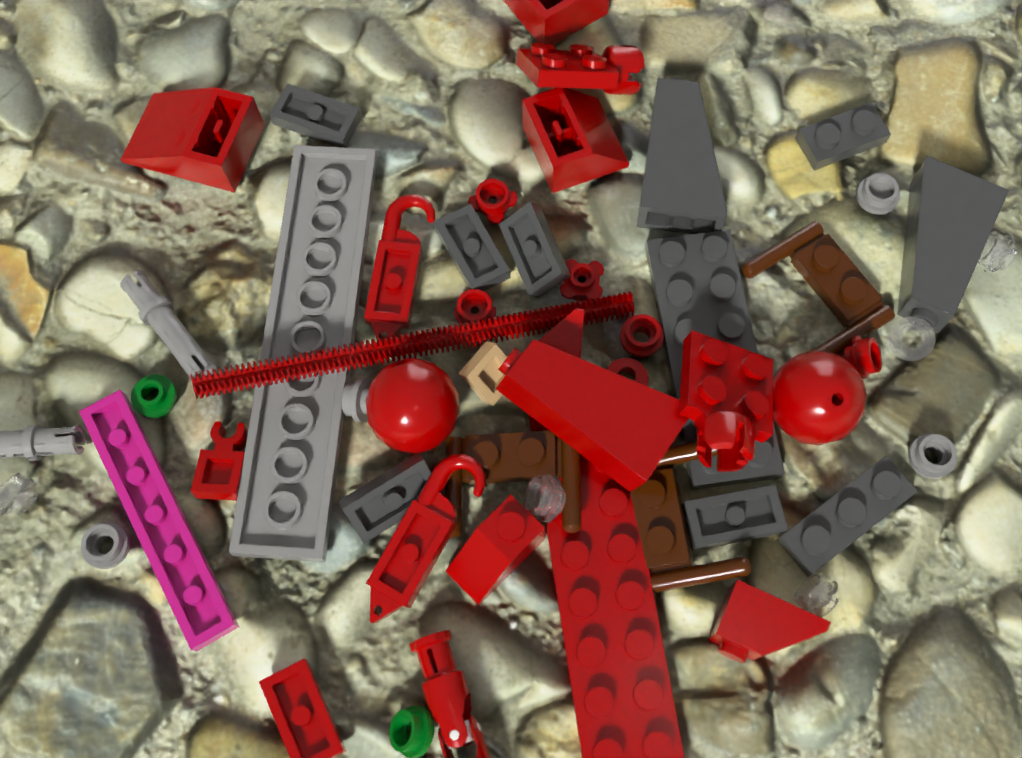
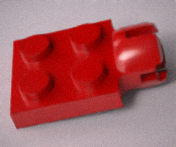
[516,43,645,95]
[679,330,773,472]

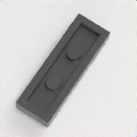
[777,456,918,577]

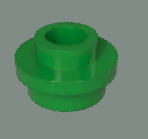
[131,374,177,418]
[389,705,435,758]

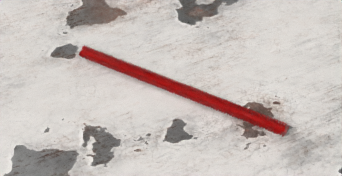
[191,291,635,399]

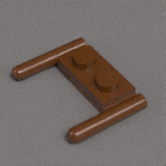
[741,221,895,355]
[444,430,581,538]
[630,441,752,593]

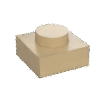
[458,341,507,406]

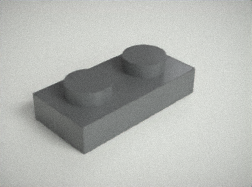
[270,83,362,148]
[795,102,891,171]
[499,201,571,298]
[433,204,511,291]
[338,453,443,543]
[683,484,788,551]

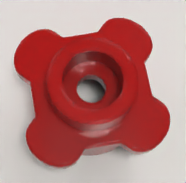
[468,178,518,224]
[560,259,604,302]

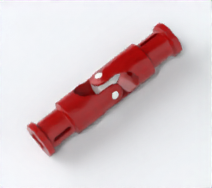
[409,630,491,758]

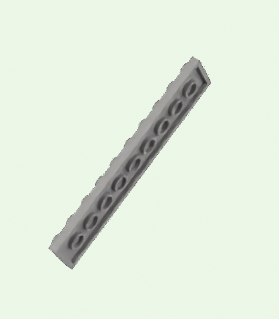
[229,145,378,562]

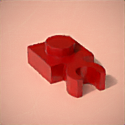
[190,421,248,501]

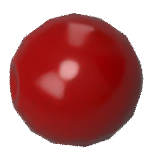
[773,350,867,445]
[365,358,460,454]

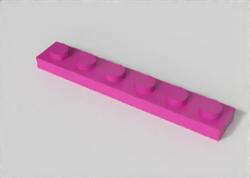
[79,390,239,652]

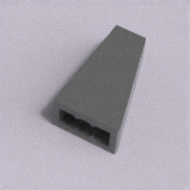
[636,77,727,234]
[897,156,1009,333]

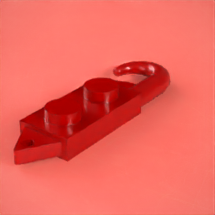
[364,194,435,341]
[366,454,486,623]

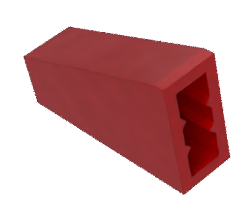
[496,339,689,492]

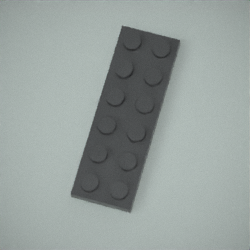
[645,230,785,490]

